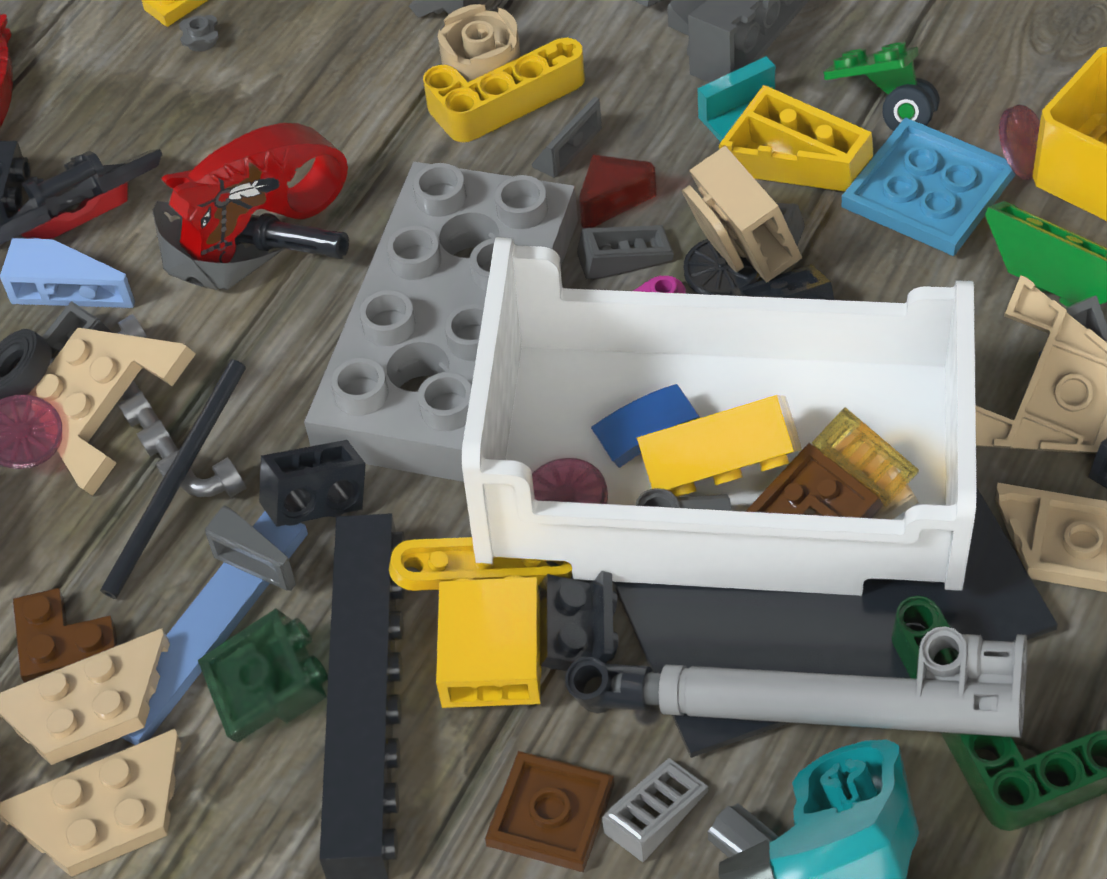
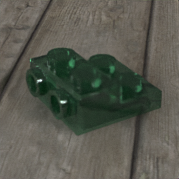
[198,608,328,743]

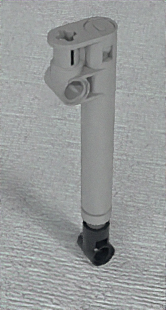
[565,626,1027,737]

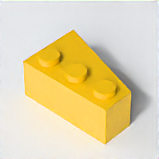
[719,85,873,191]
[637,395,802,497]

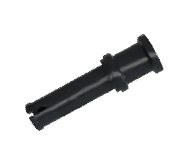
[235,213,349,259]

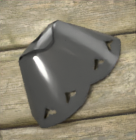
[153,201,285,290]

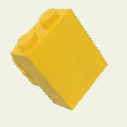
[436,576,542,708]

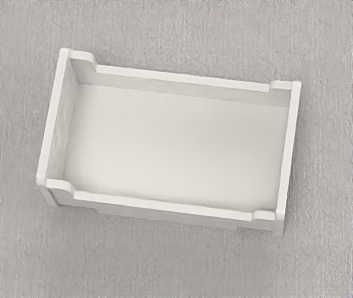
[462,237,976,596]

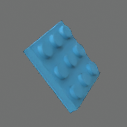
[841,117,1017,256]

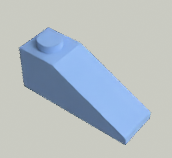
[0,238,135,308]

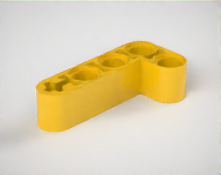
[423,38,585,142]

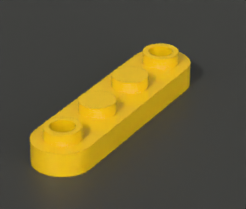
[389,537,573,591]

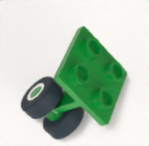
[823,42,940,131]

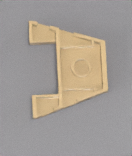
[975,276,1107,454]
[26,328,196,496]

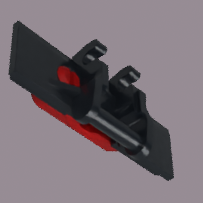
[0,149,163,245]

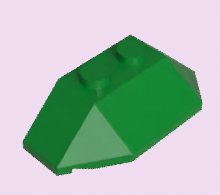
[985,201,1107,307]

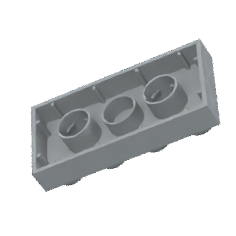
[304,161,578,482]

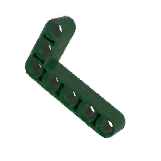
[891,596,1107,831]

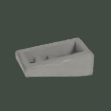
[602,758,708,862]

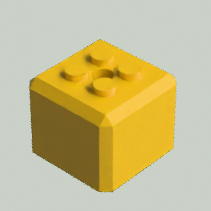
[1033,47,1107,221]

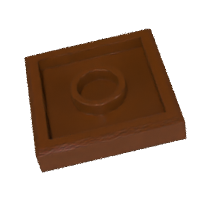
[485,751,615,873]

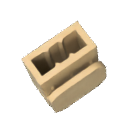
[682,146,802,283]

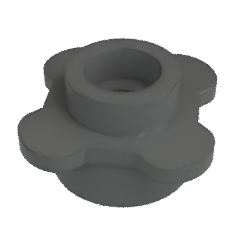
[179,15,219,51]

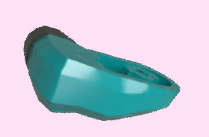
[718,739,919,879]

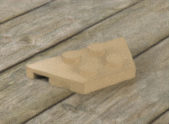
[995,483,1107,592]
[0,628,170,765]
[0,729,181,877]

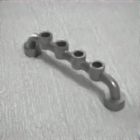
[117,314,246,498]

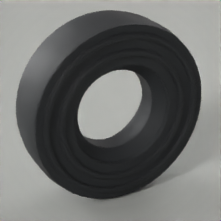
[0,329,52,404]

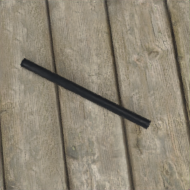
[100,359,246,599]

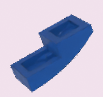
[591,384,701,468]

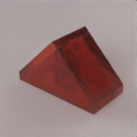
[579,155,657,228]

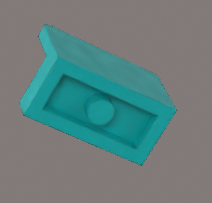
[697,56,776,142]

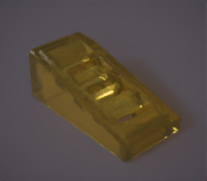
[812,407,919,508]

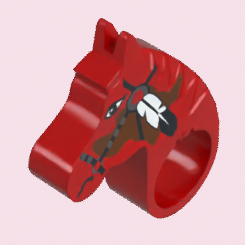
[162,123,348,263]

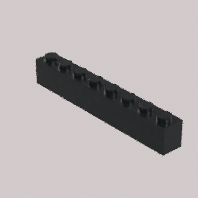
[319,513,405,879]

